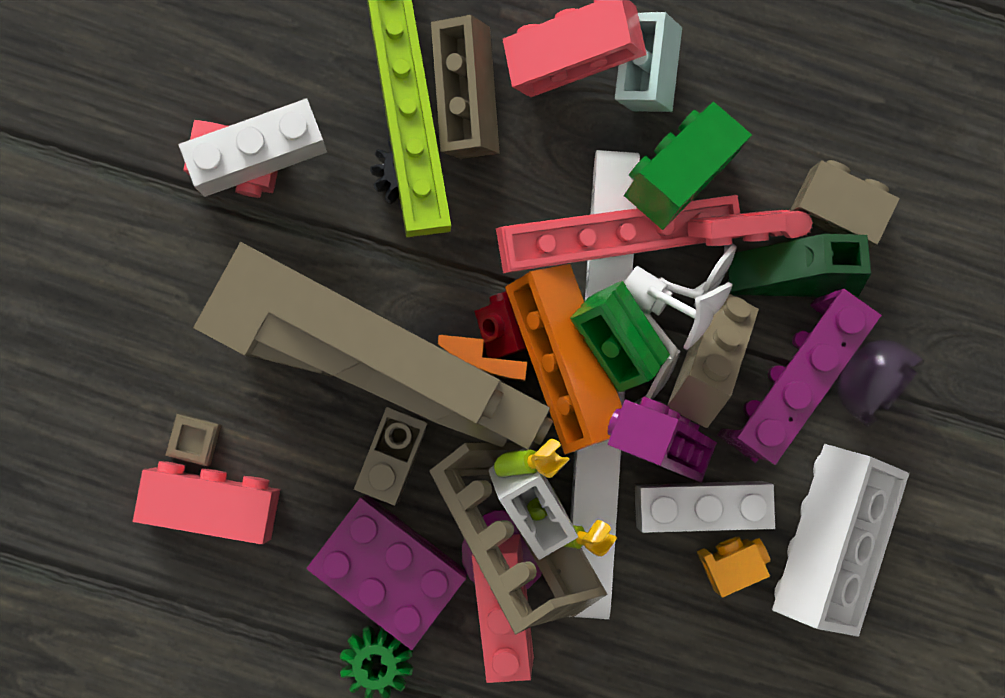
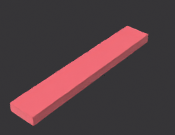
[496,195,742,273]

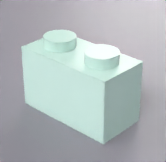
[615,12,682,112]

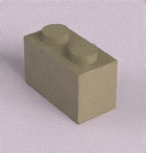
[790,160,900,248]

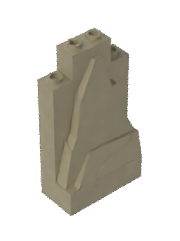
[193,242,553,449]

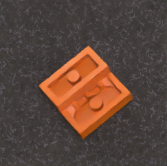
[438,335,527,382]

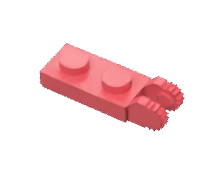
[688,210,813,246]

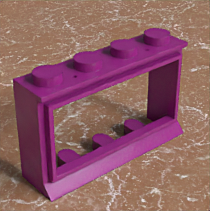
[717,289,882,465]

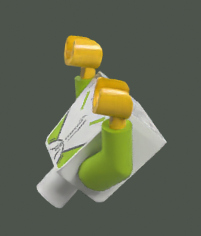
[489,439,617,560]

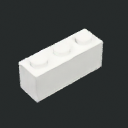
[178,98,327,197]
[635,481,775,533]

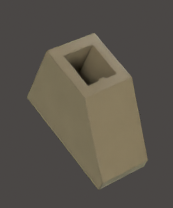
[354,407,428,506]

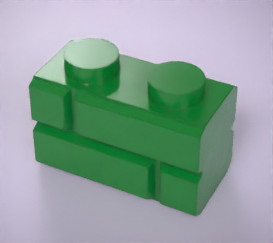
[570,281,670,392]

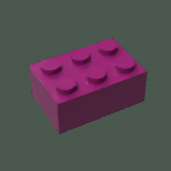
[306,494,467,650]

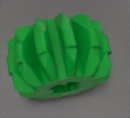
[340,625,414,698]

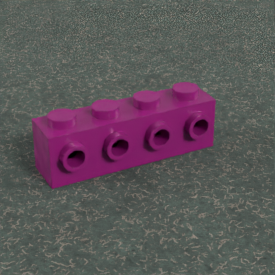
[607,397,717,483]

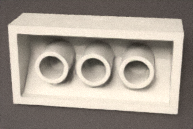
[772,444,909,637]

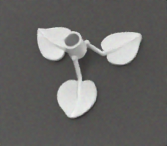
[625,243,737,405]

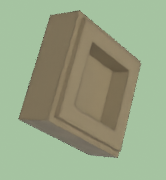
[165,414,222,466]

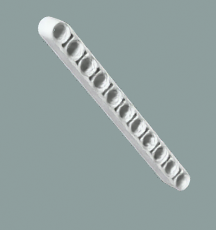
[568,150,640,619]

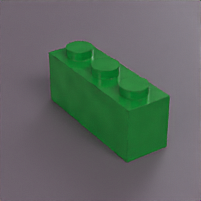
[623,101,752,230]

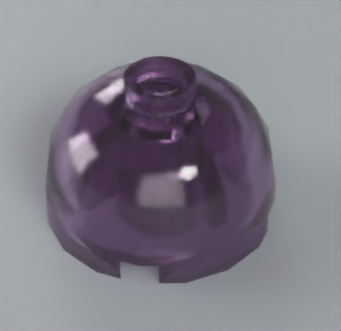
[837,339,924,427]

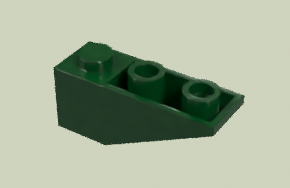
[728,234,871,297]

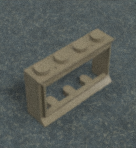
[429,442,608,635]

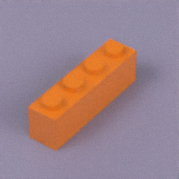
[505,264,622,455]

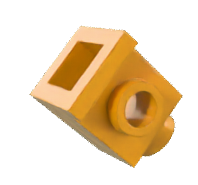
[697,537,770,598]

